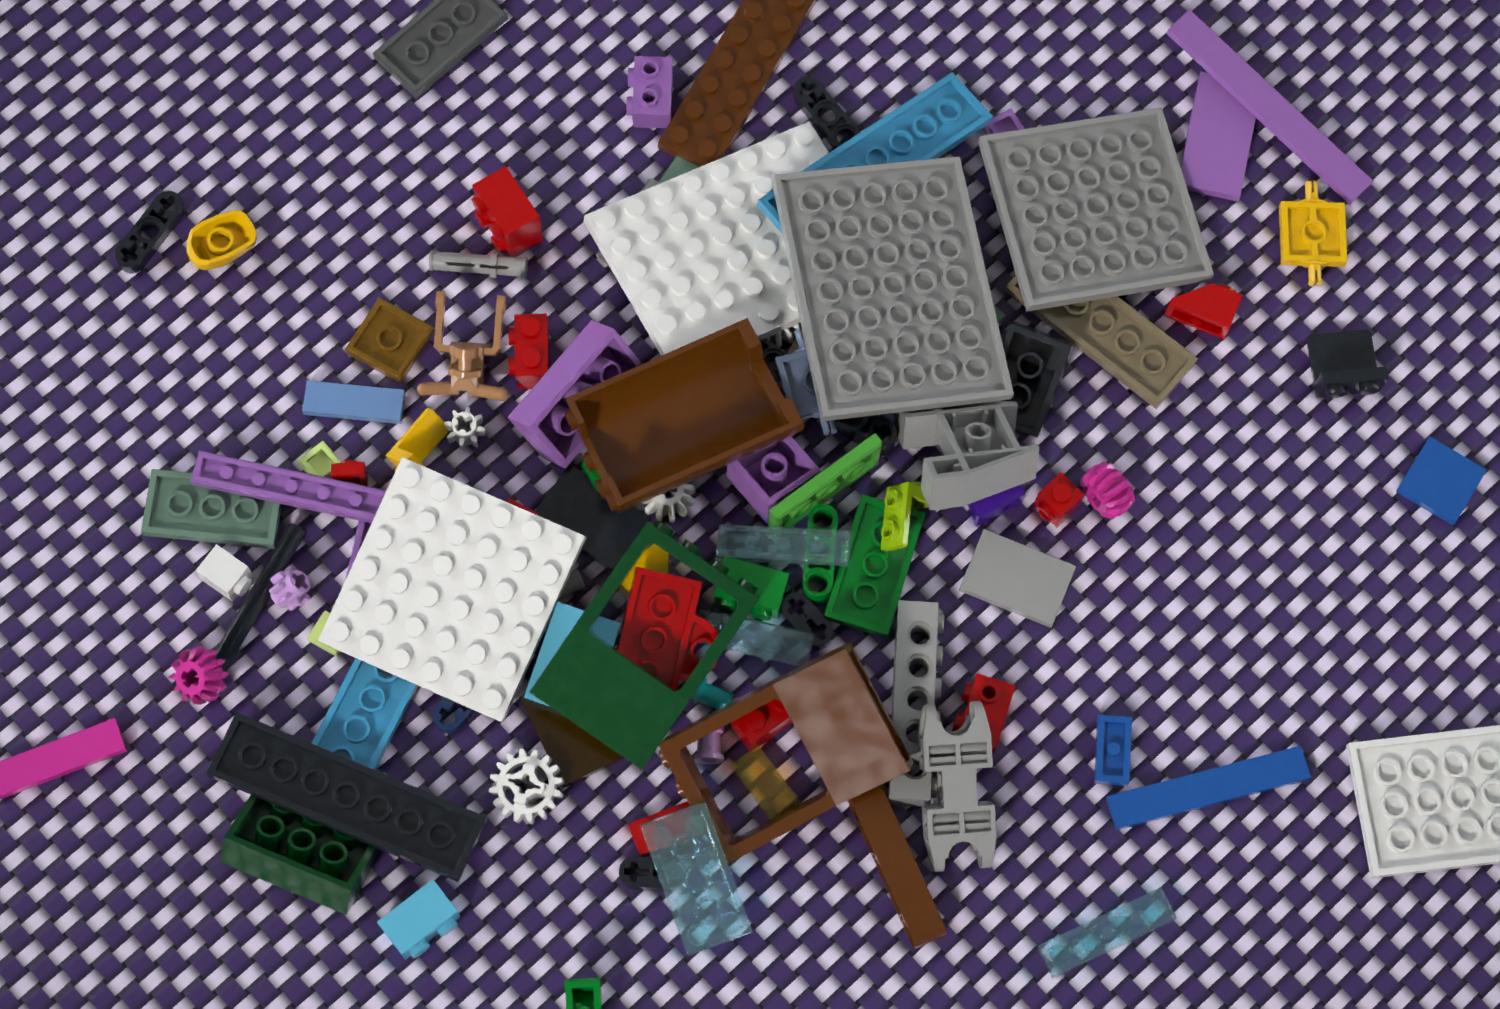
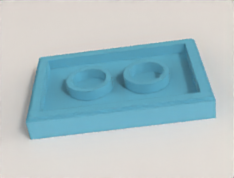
[524,601,622,707]

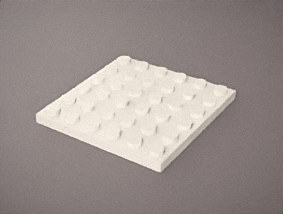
[318,457,586,723]

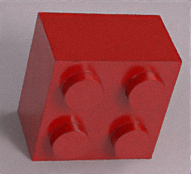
[471,166,543,257]

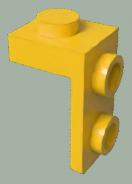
[385,408,449,471]

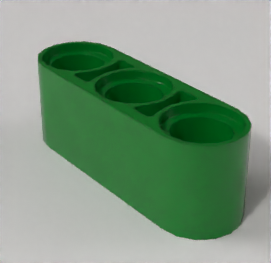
[802,504,838,605]

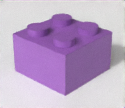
[727,436,821,524]

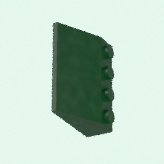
[221,795,380,915]

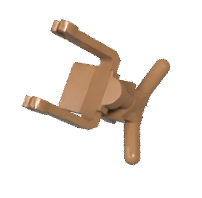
[417,291,509,401]

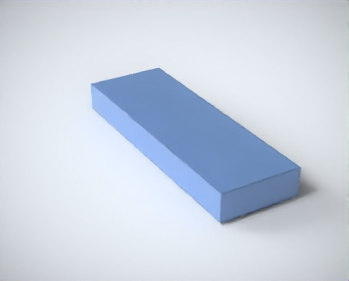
[302,380,405,424]

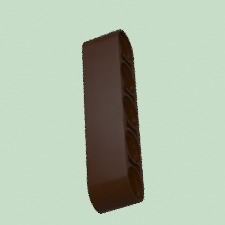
[848,785,947,949]

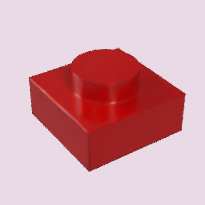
[331,460,368,486]

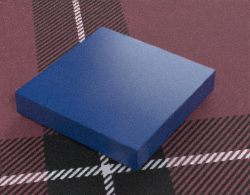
[1396,436,1487,526]

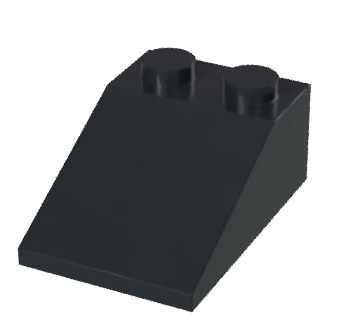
[1001,321,1075,438]

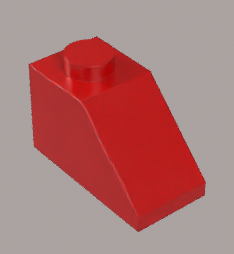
[1164,283,1243,340]

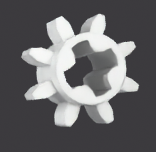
[444,407,486,450]

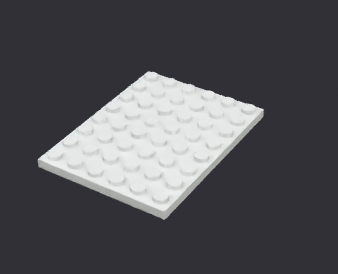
[584,121,829,356]

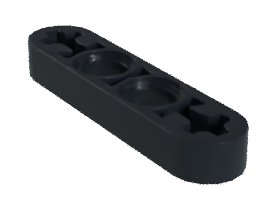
[793,76,861,149]

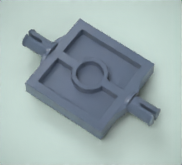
[775,328,837,436]

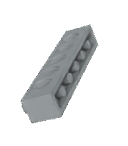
[888,600,944,807]

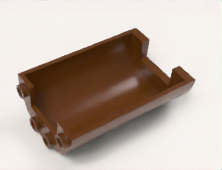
[564,318,804,513]

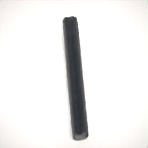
[216,523,305,672]

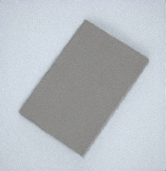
[959,529,1076,628]

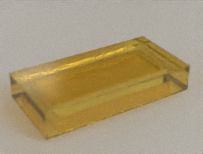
[731,746,798,820]

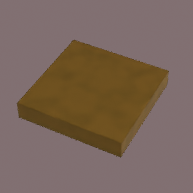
[344,297,435,384]

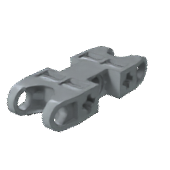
[918,701,997,872]

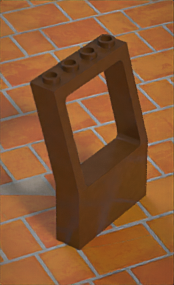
[658,642,913,866]

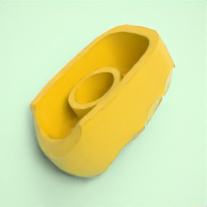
[186,210,257,270]

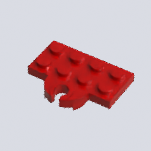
[616,566,718,689]

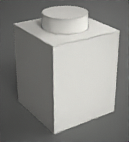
[196,544,253,602]

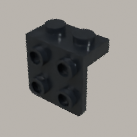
[1306,330,1389,398]

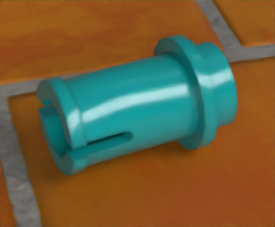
[692,679,734,709]

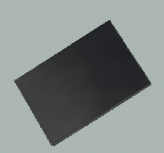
[535,464,651,571]

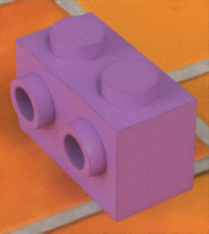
[626,56,673,128]

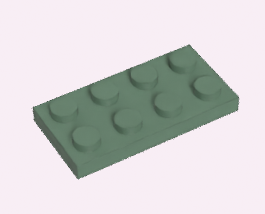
[141,469,282,549]

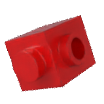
[1033,472,1084,528]

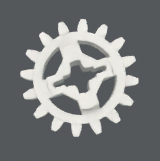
[489,749,564,824]

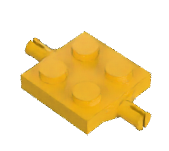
[1279,181,1347,286]

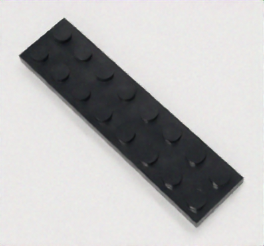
[206,712,487,882]

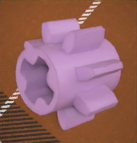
[269,567,311,611]

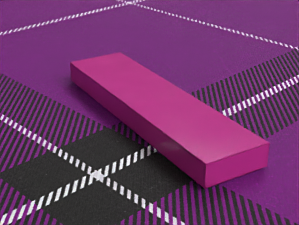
[0,718,127,800]

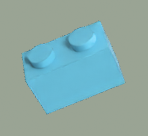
[377,879,460,960]

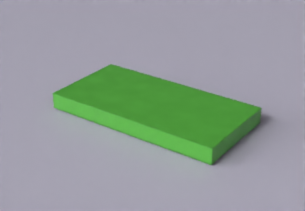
[768,433,882,537]

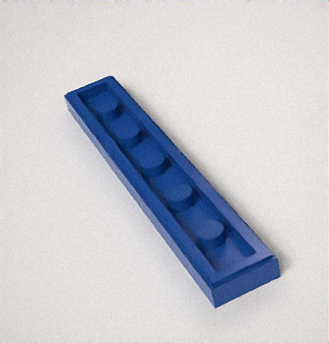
[1106,746,1311,831]

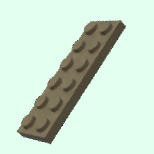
[1005,275,1198,410]

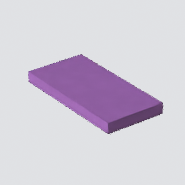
[1180,71,1256,202]

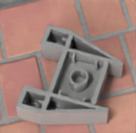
[894,401,1039,510]

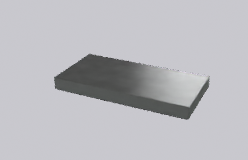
[373,0,508,99]

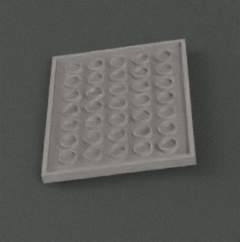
[771,156,1014,421]

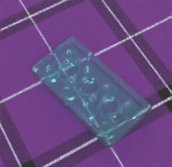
[640,801,753,956]

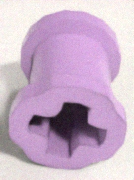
[694,727,724,764]

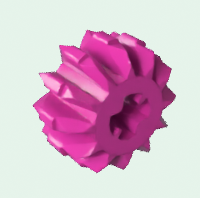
[1080,461,1135,519]
[169,646,230,705]

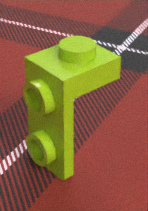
[881,481,928,552]

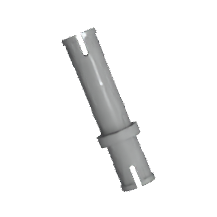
[429,250,528,278]

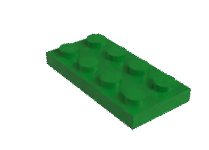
[824,494,925,638]

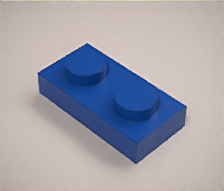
[1094,714,1132,786]

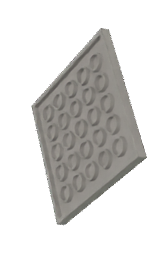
[978,107,1214,312]

